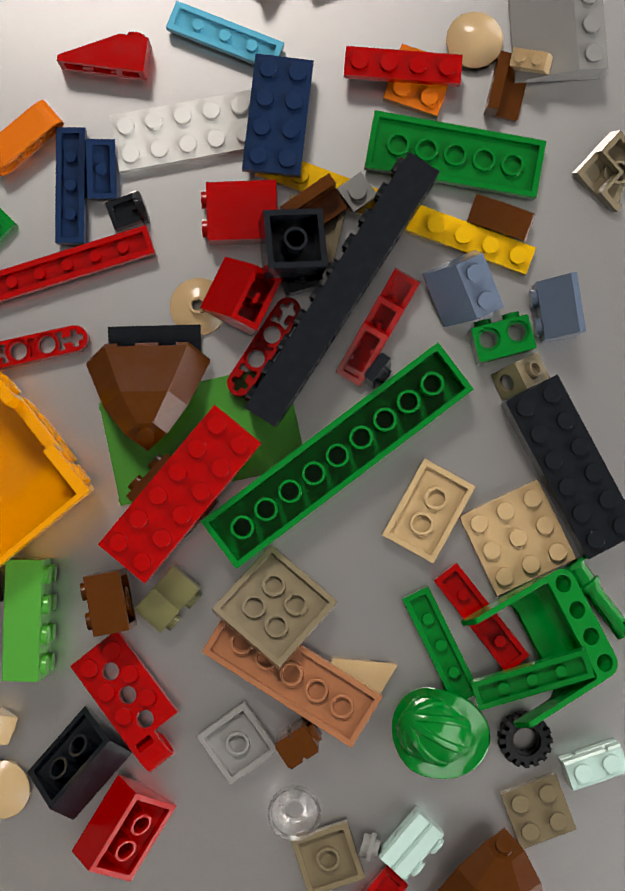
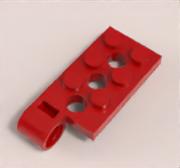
[70,632,179,772]

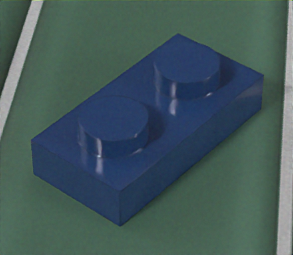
[85,139,117,199]

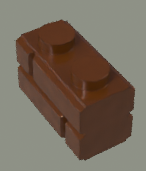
[275,717,322,769]

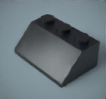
[27,706,132,820]

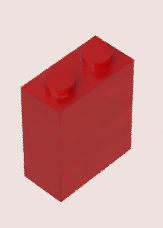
[201,180,278,246]

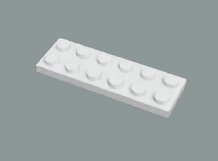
[109,89,251,174]

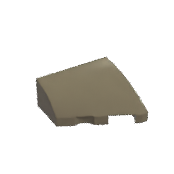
[572,130,625,212]

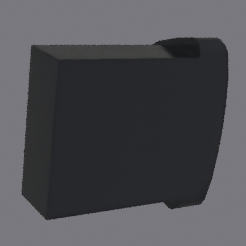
[105,190,150,232]

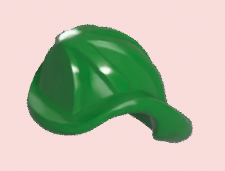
[392,687,490,779]

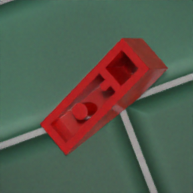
[57,32,152,81]

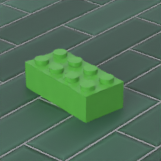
[2,557,58,682]

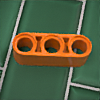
[0,100,64,177]

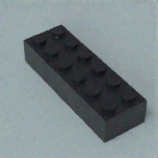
[501,374,625,559]

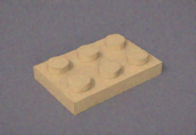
[382,458,476,564]

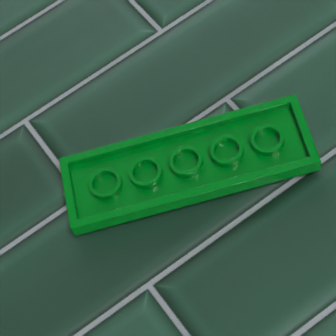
[364,110,546,200]

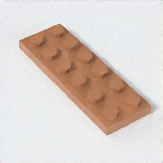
[202,620,383,748]

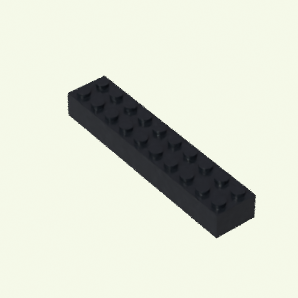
[244,152,440,427]

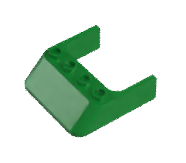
[461,569,618,728]

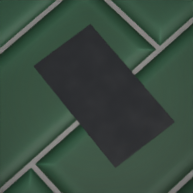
[108,324,201,351]

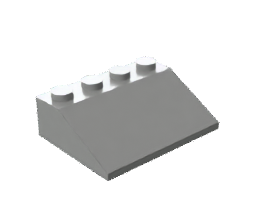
[508,0,608,83]

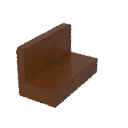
[483,51,527,122]
[280,173,348,225]

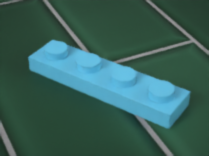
[166,0,284,65]

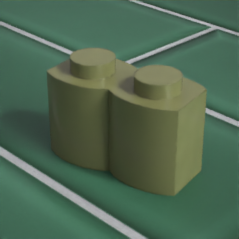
[134,564,201,633]

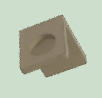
[491,352,550,401]

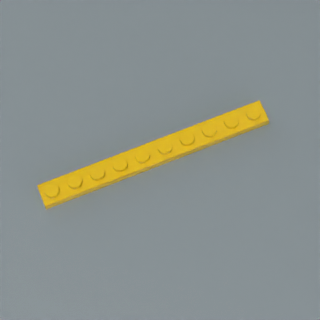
[254,161,536,276]

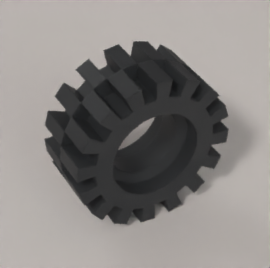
[497,711,553,768]

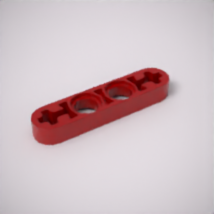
[227,297,301,398]
[0,325,90,370]

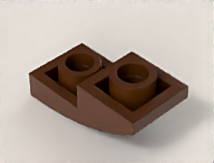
[467,194,535,242]

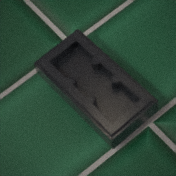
[364,352,392,390]

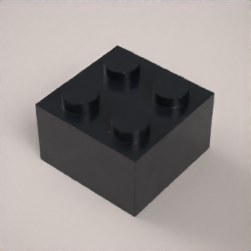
[258,208,328,279]

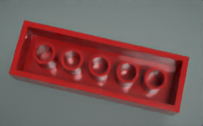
[98,404,261,583]

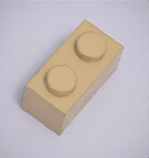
[509,47,553,75]

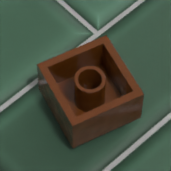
[80,568,137,637]

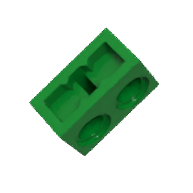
[468,311,537,365]

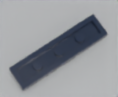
[55,127,87,245]

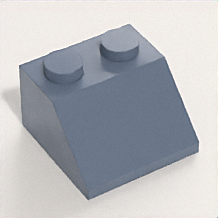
[422,250,504,327]
[529,272,586,343]

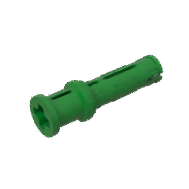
[563,555,625,640]

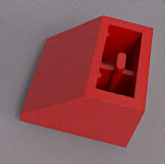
[199,257,282,335]

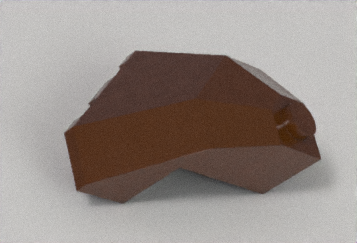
[86,342,210,451]
[438,828,543,891]

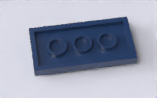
[242,54,314,178]

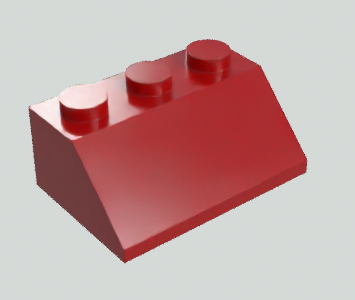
[72,775,177,882]

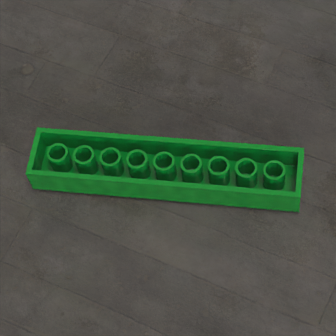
[200,342,474,569]

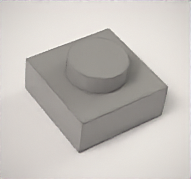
[337,171,376,214]

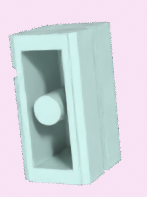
[558,738,625,791]
[378,806,444,880]

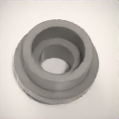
[359,832,381,862]

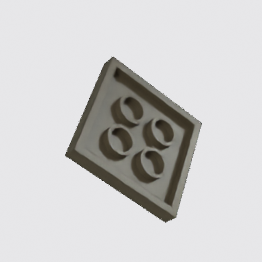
[212,545,338,670]

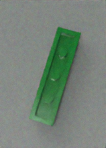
[401,585,474,699]
[470,646,595,711]

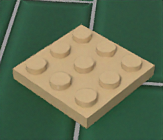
[459,479,576,596]

